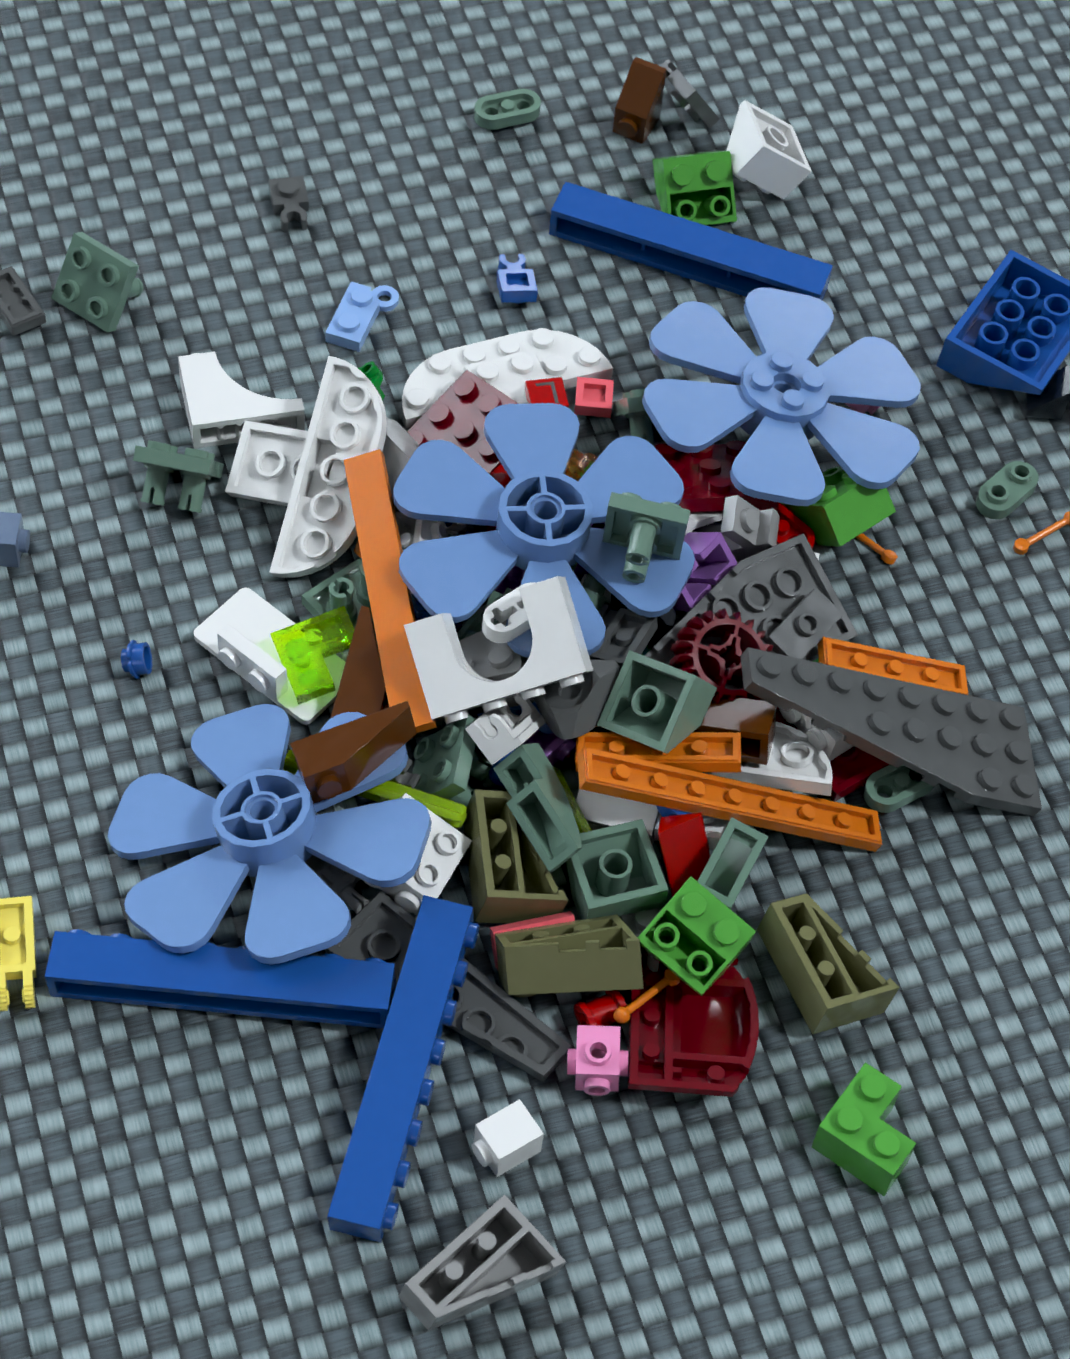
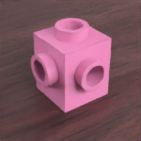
[567,1025,628,1096]

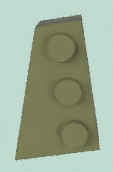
[463,790,568,924]
[757,893,900,1035]

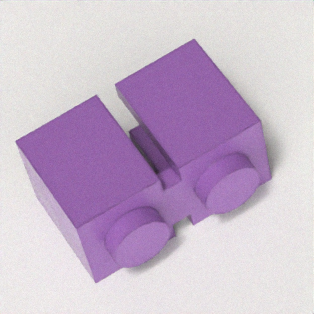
[673,532,737,612]

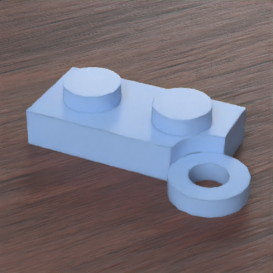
[325,281,399,352]

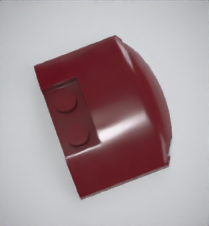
[628,953,759,1097]

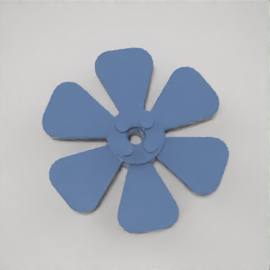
[642,287,921,506]
[393,403,695,658]
[107,704,432,965]

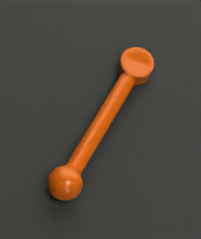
[1013,511,1070,555]
[856,533,898,565]
[614,969,680,1024]

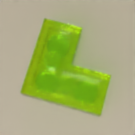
[270,606,355,705]

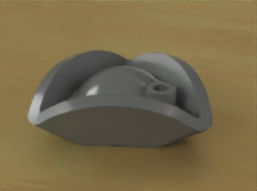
[534,659,620,740]

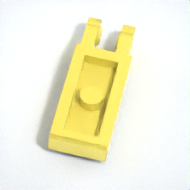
[0,896,37,1011]

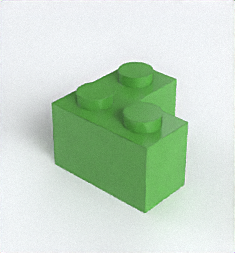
[811,1062,916,1196]

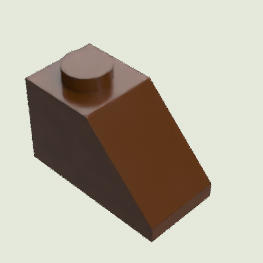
[612,57,667,144]

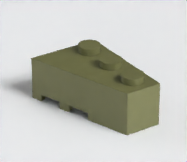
[495,914,643,998]

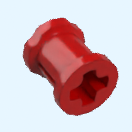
[574,990,629,1026]

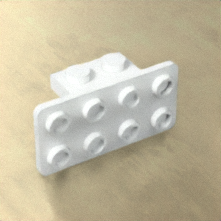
[194,588,346,725]

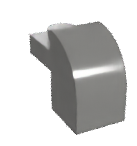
[721,495,780,562]

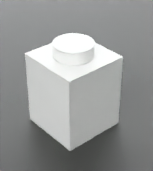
[472,1099,544,1177]

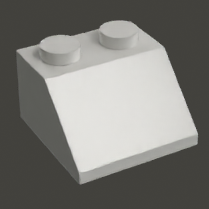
[726,100,812,199]

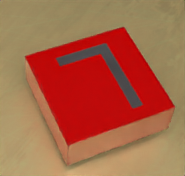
[525,377,569,408]

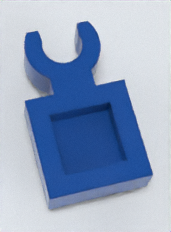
[496,254,538,304]

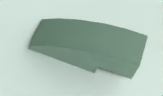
[493,743,583,872]
[697,817,769,909]

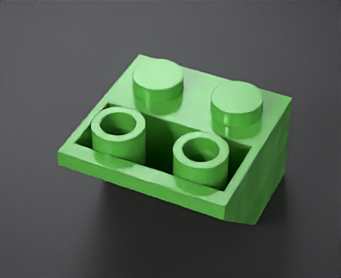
[653,151,737,225]
[781,467,896,547]
[637,876,756,996]

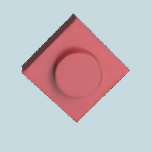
[574,377,614,418]

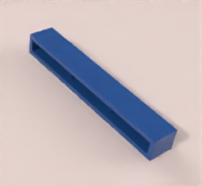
[549,181,833,301]
[327,895,479,1243]
[44,929,396,1029]

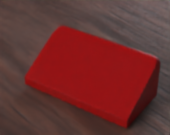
[658,812,711,897]

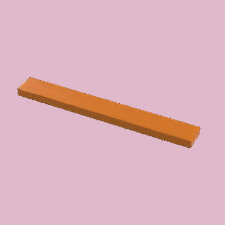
[344,449,437,733]
[577,747,882,852]

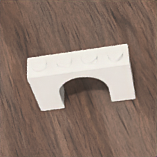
[404,576,594,724]

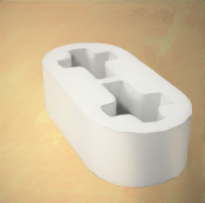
[482,582,535,643]

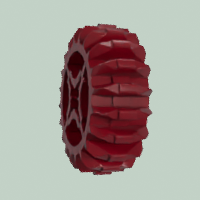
[669,609,773,704]

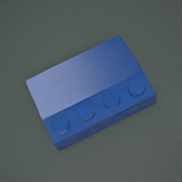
[936,250,1070,395]

